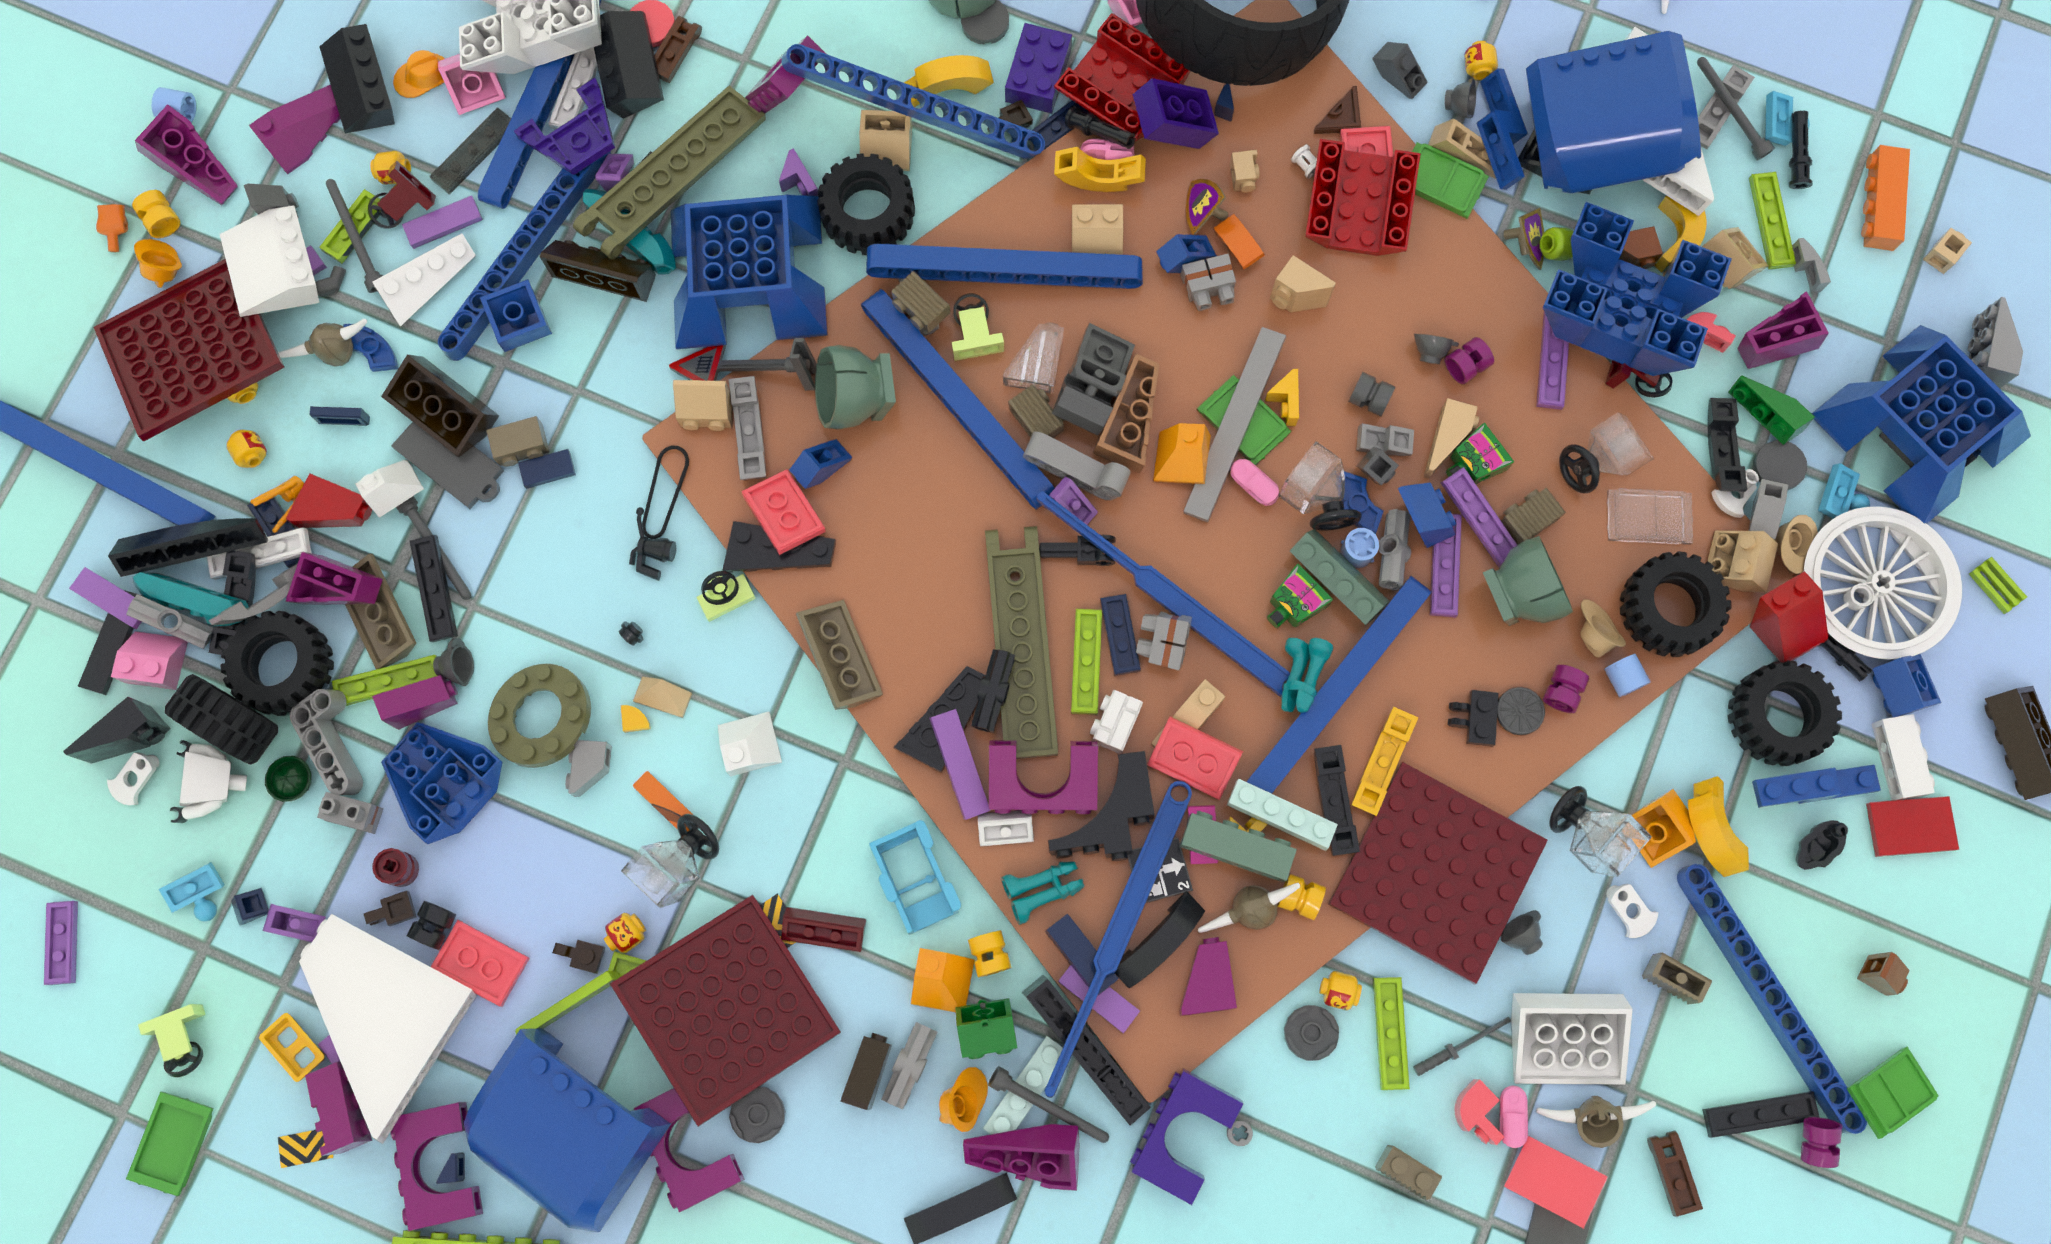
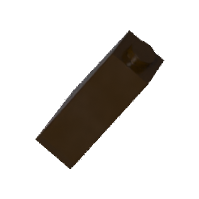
[840,1033,892,1110]

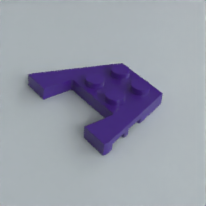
[514,78,615,175]

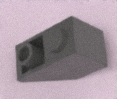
[1372,42,1428,99]

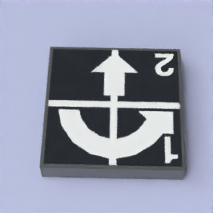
[1127,838,1193,903]

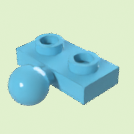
[1765,91,1810,146]
[1818,463,1870,519]
[158,862,225,921]

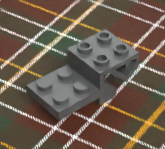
[1052,323,1135,435]

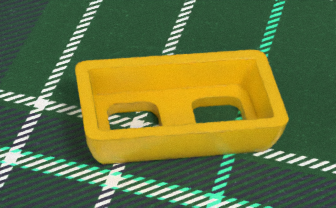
[259,1013,325,1082]

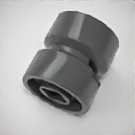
[1348,372,1395,416]

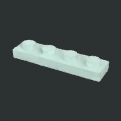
[1227,779,1338,851]
[983,1036,1063,1134]

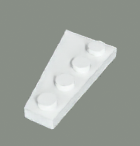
[372,233,476,327]

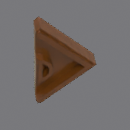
[1314,86,1361,134]

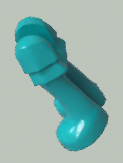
[1281,638,1334,713]
[1001,861,1085,925]

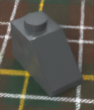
[244,183,299,218]

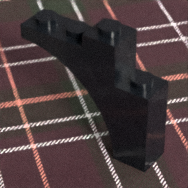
[1048,751,1155,861]

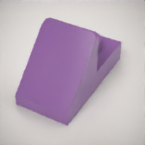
[779,148,818,196]
[595,154,634,192]
[1049,477,1098,525]
[262,904,326,942]

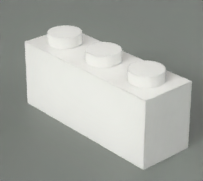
[1872,714,1935,801]

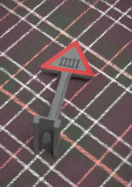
[669,338,817,391]

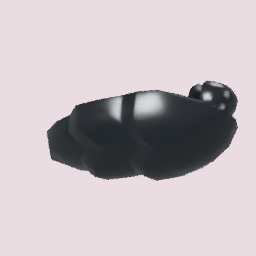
[1795,820,1848,870]

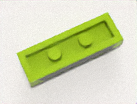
[319,189,380,264]

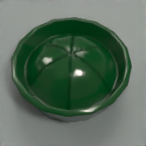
[265,756,312,802]

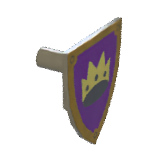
[1186,179,1228,235]
[1504,208,1544,270]

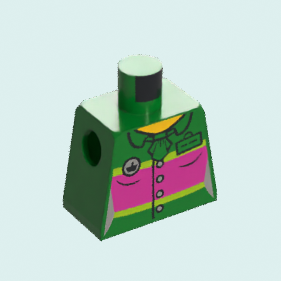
[1446,423,1514,484]
[1267,564,1333,628]

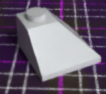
[356,459,424,518]
[718,712,782,776]

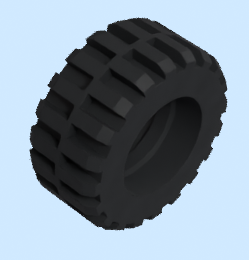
[817,153,915,255]
[1620,551,1731,657]
[220,611,334,716]
[1728,660,1842,766]
[165,674,278,765]

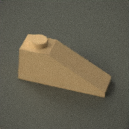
[1428,119,1496,179]
[1424,398,1479,479]
[1151,679,1226,747]

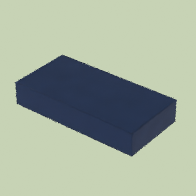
[309,406,370,426]
[518,449,576,489]

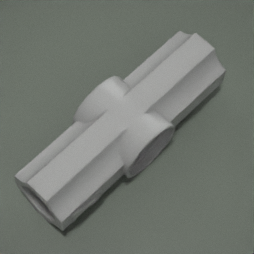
[1378,509,1411,590]
[126,594,213,649]
[881,1022,938,1109]

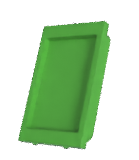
[1412,142,1489,219]
[1197,375,1291,465]
[1846,1046,1939,1139]
[126,1091,214,1196]

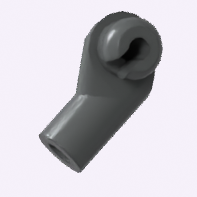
[315,266,346,297]

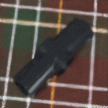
[971,649,1015,733]

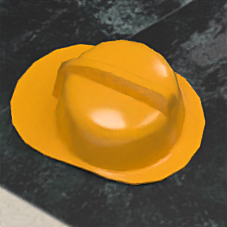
[393,50,445,98]
[134,239,182,288]
[939,1067,988,1132]

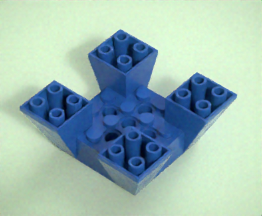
[671,195,828,349]
[1542,202,1732,376]
[1812,325,2031,524]

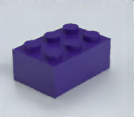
[1005,23,1072,114]
[1133,78,1219,149]

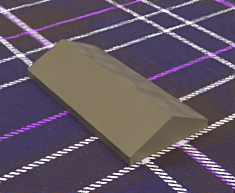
[345,553,416,669]
[796,600,883,710]

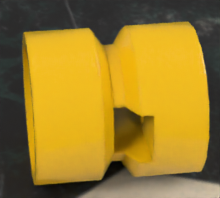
[132,190,181,238]
[1277,873,1326,920]
[968,930,1012,978]

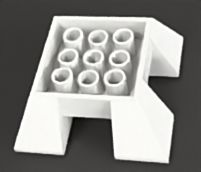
[459,0,602,74]

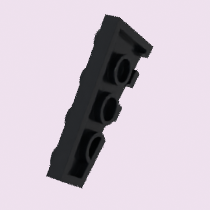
[722,521,836,573]
[894,666,986,773]

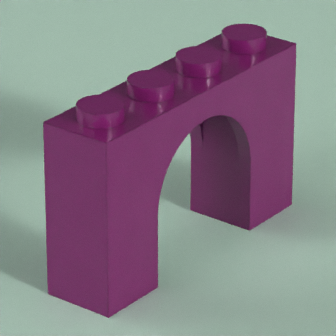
[745,35,826,114]
[989,740,1098,814]
[633,1088,745,1212]
[390,1102,483,1231]

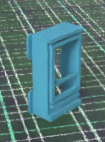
[869,820,961,935]

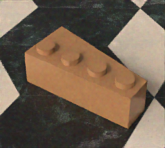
[1093,354,1159,473]

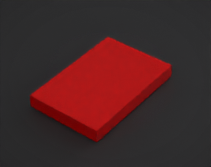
[1866,796,1959,857]

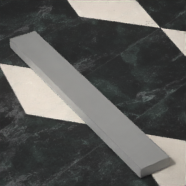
[1184,327,1286,522]

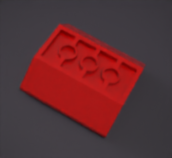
[1054,13,1190,141]
[1305,139,1421,256]

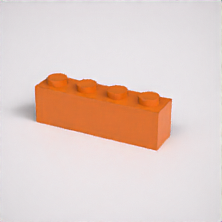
[1861,145,1910,251]

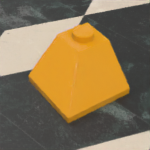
[1153,423,1211,484]
[1620,789,1696,868]
[911,948,975,1012]

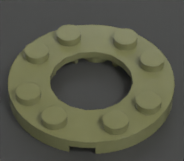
[488,664,591,768]

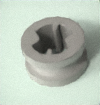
[1227,1120,1253,1146]

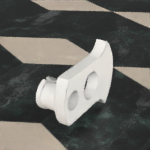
[1711,469,1759,518]
[107,752,159,805]
[1606,884,1658,938]

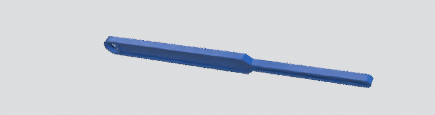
[1036,492,1290,697]
[1045,781,1192,1098]

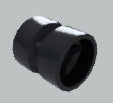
[406,901,456,950]

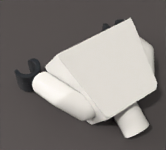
[170,740,247,823]

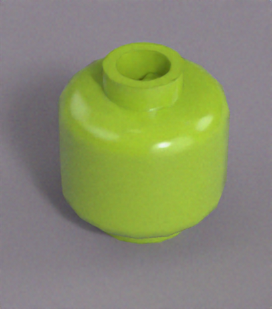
[1539,227,1573,261]

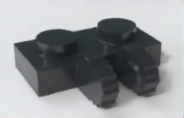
[1448,690,1499,747]

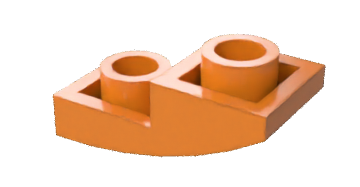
[1213,214,1265,270]

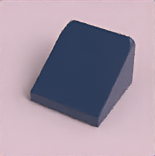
[1214,84,1234,121]
[231,888,269,925]
[436,1152,465,1184]

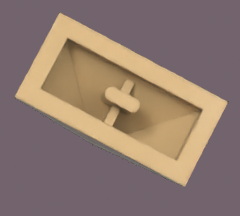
[633,676,692,718]

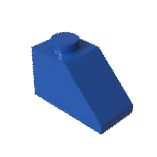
[1156,234,1217,273]
[789,439,852,489]

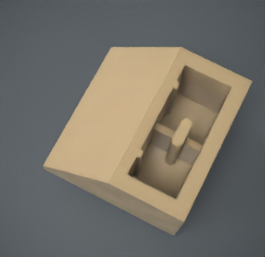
[859,110,913,171]
[1707,531,1778,592]

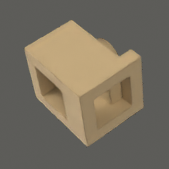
[1230,150,1259,192]
[1923,228,1972,274]

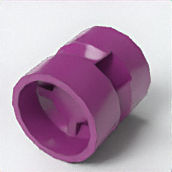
[1445,337,1494,384]
[1543,665,1590,713]
[1801,1117,1842,1168]

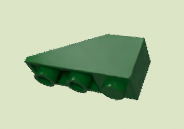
[1728,375,1815,445]

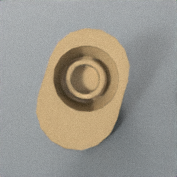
[1775,515,1818,574]
[1580,600,1626,657]

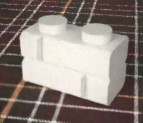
[1090,690,1143,754]

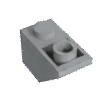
[1748,479,1788,540]
[565,740,612,797]

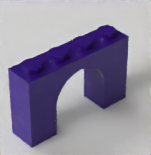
[1130,1068,1244,1205]

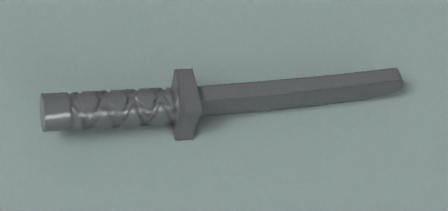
[1413,1017,1511,1076]

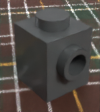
[1356,447,1399,486]

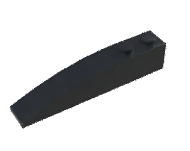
[108,518,268,577]
[1022,975,1151,1125]

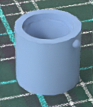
[151,87,196,123]
[1340,528,1379,568]
[1604,654,1651,698]

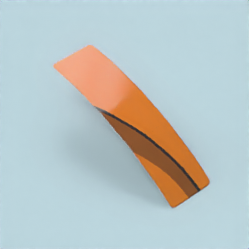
[633,771,698,832]

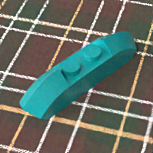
[583,189,676,275]
[133,572,249,626]

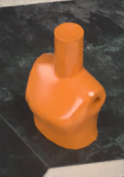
[96,204,128,252]

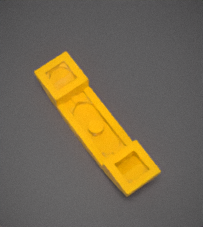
[1351,707,1419,816]

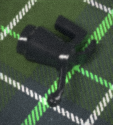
[629,507,676,581]

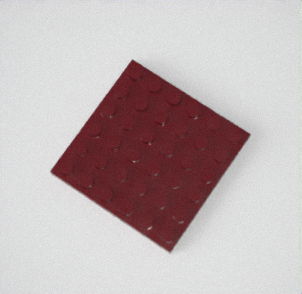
[93,259,285,442]
[1328,762,1548,985]
[610,895,841,1127]

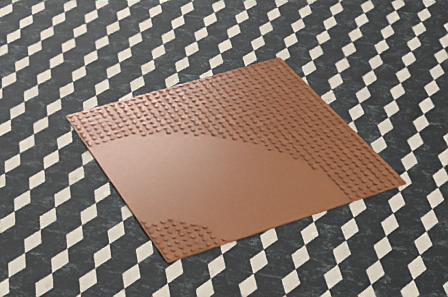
[642,0,1798,1103]

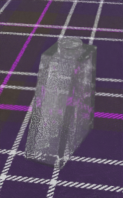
[1003,323,1064,394]

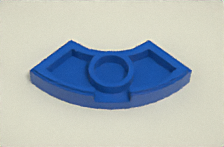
[343,324,398,372]
[1339,471,1384,534]

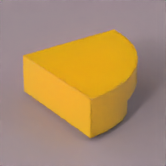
[621,705,651,733]

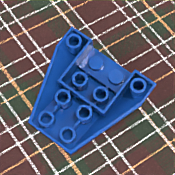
[381,722,503,844]

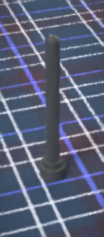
[1697,57,1775,161]
[326,179,383,293]
[396,496,471,600]
[988,1066,1109,1143]

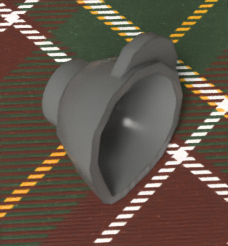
[1445,79,1476,118]
[1414,334,1459,365]
[433,638,474,686]
[1501,910,1543,955]

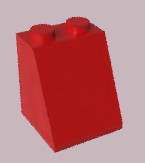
[1750,571,1828,663]

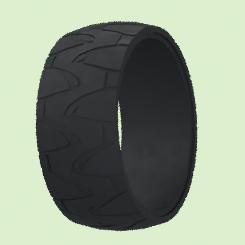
[1136,0,1349,86]

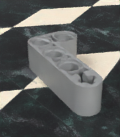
[1023,431,1131,500]
[290,689,363,795]

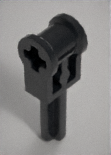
[1039,535,1116,566]

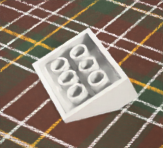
[220,205,320,317]
[1511,993,1633,1085]

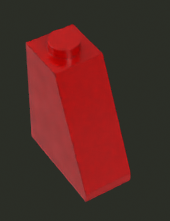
[286,473,372,528]

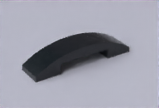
[1708,398,1748,492]
[208,550,256,655]
[1314,745,1360,856]
[1115,891,1205,988]
[904,1172,1017,1244]

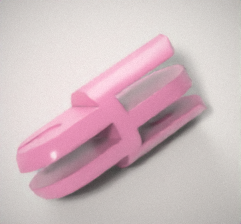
[1080,139,1134,160]
[1231,459,1279,506]
[1499,1085,1528,1148]

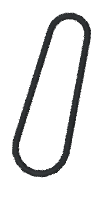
[642,445,689,539]

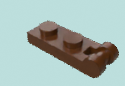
[654,16,702,83]
[1647,1130,1703,1217]

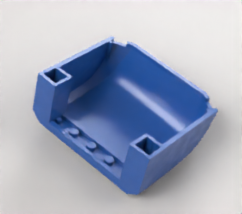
[1526,31,1701,193]
[464,1028,671,1232]

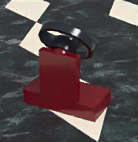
[368,161,436,229]
[1605,360,1673,398]

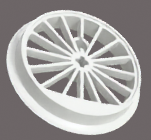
[1803,507,1962,659]

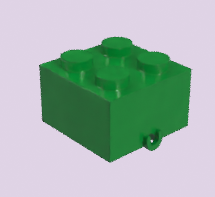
[955,998,1018,1059]

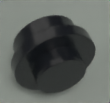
[619,621,643,646]

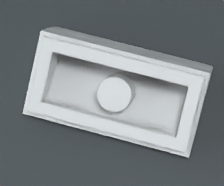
[978,810,1034,846]

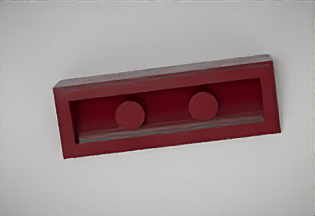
[781,907,866,952]

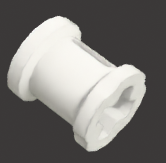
[1291,144,1317,179]

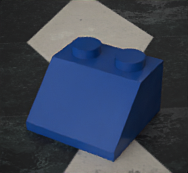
[480,279,552,352]
[1398,482,1457,548]
[1872,654,1942,717]

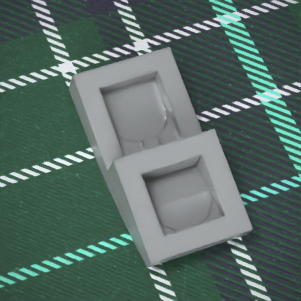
[1792,238,1831,293]
[1356,423,1414,456]

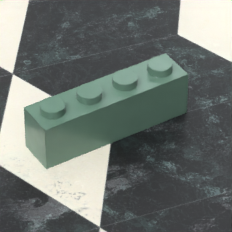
[1290,529,1390,625]
[1179,811,1297,883]

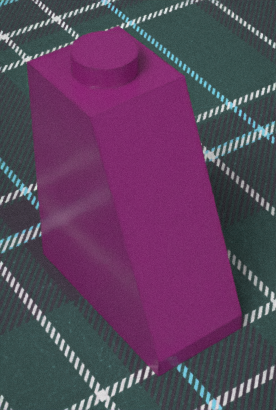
[372,675,458,730]
[1179,937,1237,1016]

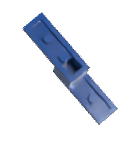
[1476,68,1528,190]
[1752,765,1881,808]

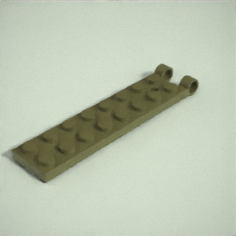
[573,85,766,260]
[985,526,1058,759]

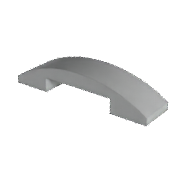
[1698,65,1755,149]
[729,376,766,480]
[208,564,297,625]

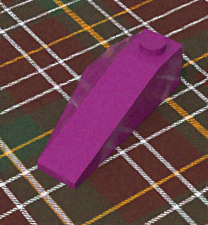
[249,85,340,174]
[135,104,238,205]
[963,1124,1080,1191]

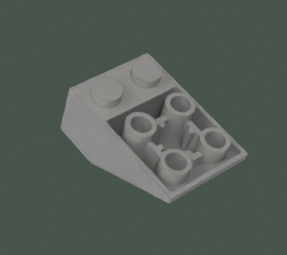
[1968,297,2023,388]

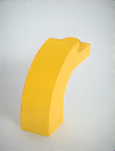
[904,55,994,107]
[1054,147,1146,192]
[1655,195,1707,273]
[1688,776,1749,877]

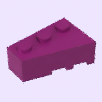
[1737,291,1829,369]
[285,552,383,605]
[305,1062,372,1156]

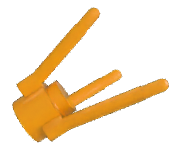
[250,476,304,533]

